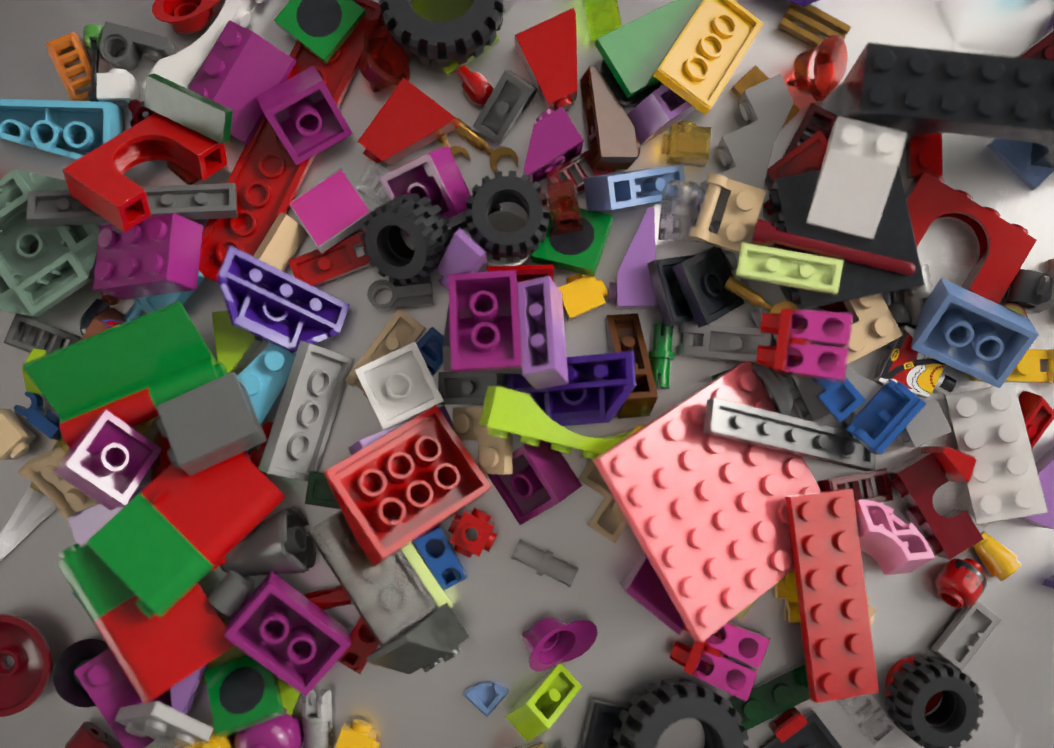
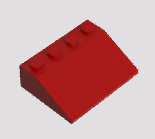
[324,405,492,567]

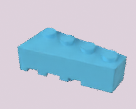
[0,99,123,160]
[238,343,296,456]

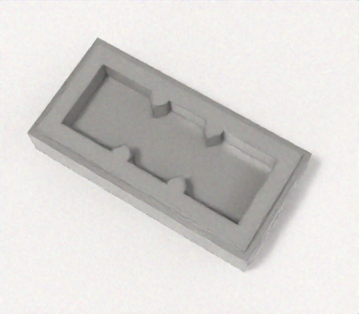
[931,601,1001,671]

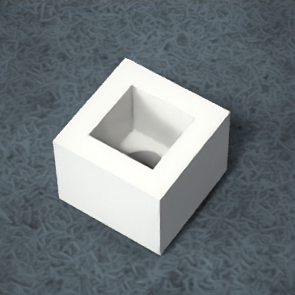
[97,68,140,108]

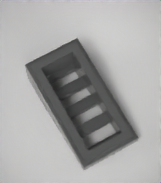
[3,314,82,354]

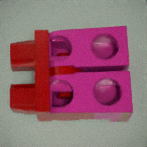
[756,308,853,384]
[669,622,771,701]

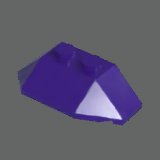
[217,246,349,353]
[506,351,636,426]

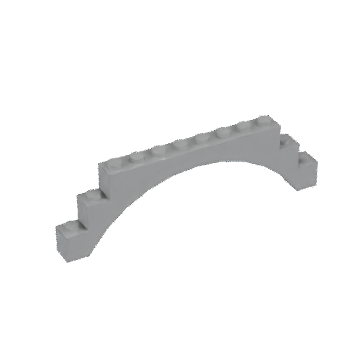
[696,74,952,448]

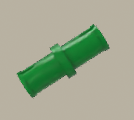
[648,322,675,389]

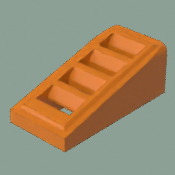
[46,32,92,101]

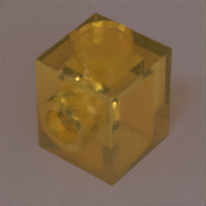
[661,121,711,167]

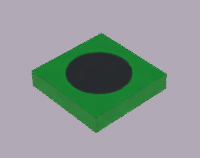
[274,0,367,64]
[531,202,613,277]
[204,654,285,738]

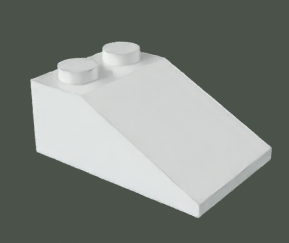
[806,116,907,240]

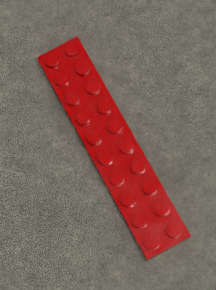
[199,0,383,283]

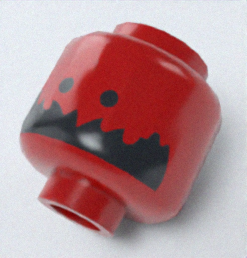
[935,558,987,609]

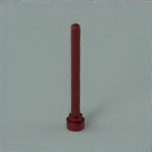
[751,219,916,275]

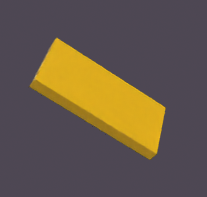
[652,0,764,115]

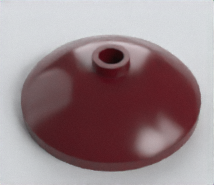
[0,614,52,717]

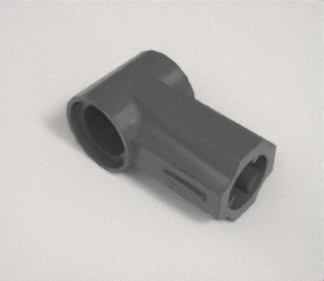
[367,276,434,312]
[208,570,255,616]

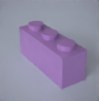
[517,276,569,390]

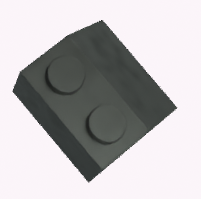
[366,603,469,675]

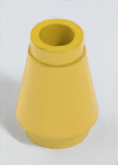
[972,531,1021,581]

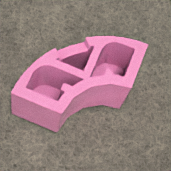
[855,500,935,575]

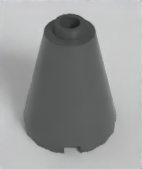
[220,507,316,577]

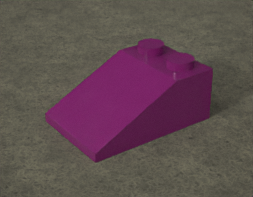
[448,270,522,372]
[74,649,189,748]

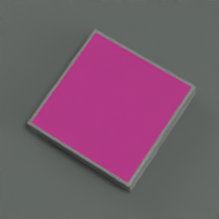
[289,167,372,254]

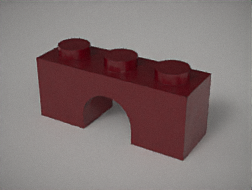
[887,453,984,560]

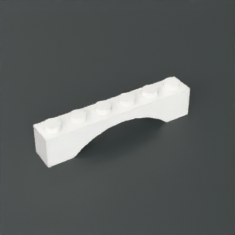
[141,0,263,90]

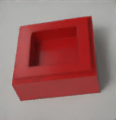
[768,707,809,743]

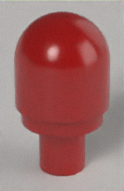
[456,65,494,105]

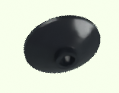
[53,639,109,708]

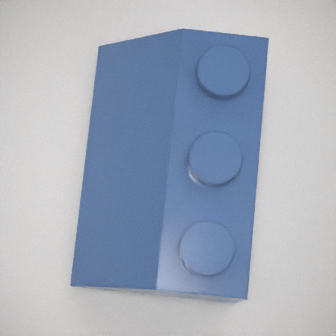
[911,278,1039,388]

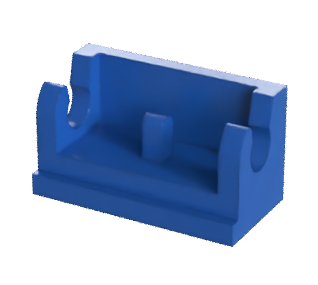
[845,379,927,455]

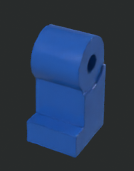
[414,523,468,590]

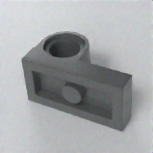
[99,21,178,72]
[472,70,538,144]
[1006,269,1054,313]
[438,372,507,405]

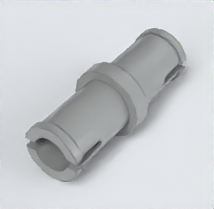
[511,539,579,588]

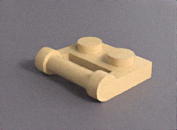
[689,173,766,254]
[18,447,99,519]

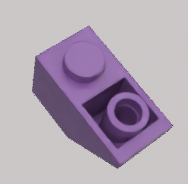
[627,85,695,146]

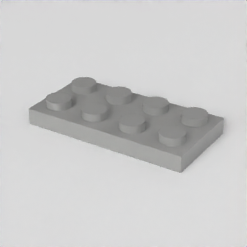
[259,341,353,482]

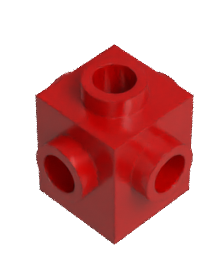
[448,507,498,558]

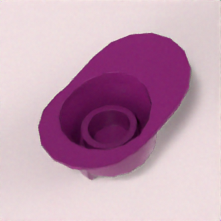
[522,617,598,672]

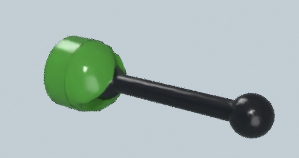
[83,24,104,102]

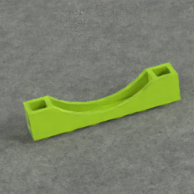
[479,386,644,460]

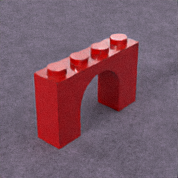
[62,112,227,233]
[905,171,1037,304]

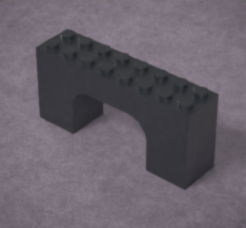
[838,42,1054,168]

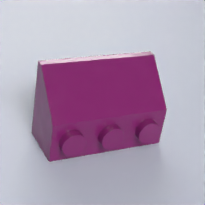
[189,20,297,145]

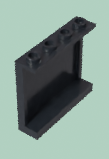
[768,165,925,310]

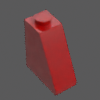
[515,8,578,111]
[357,78,461,165]

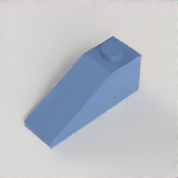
[584,164,687,211]

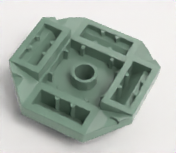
[0,169,100,317]

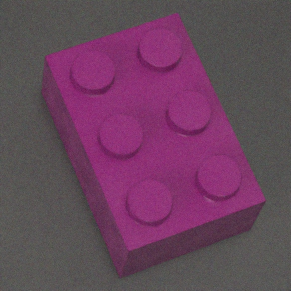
[93,213,203,300]
[224,571,351,697]

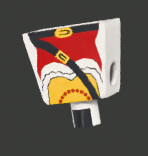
[870,325,957,398]

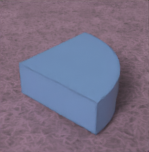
[463,681,509,717]

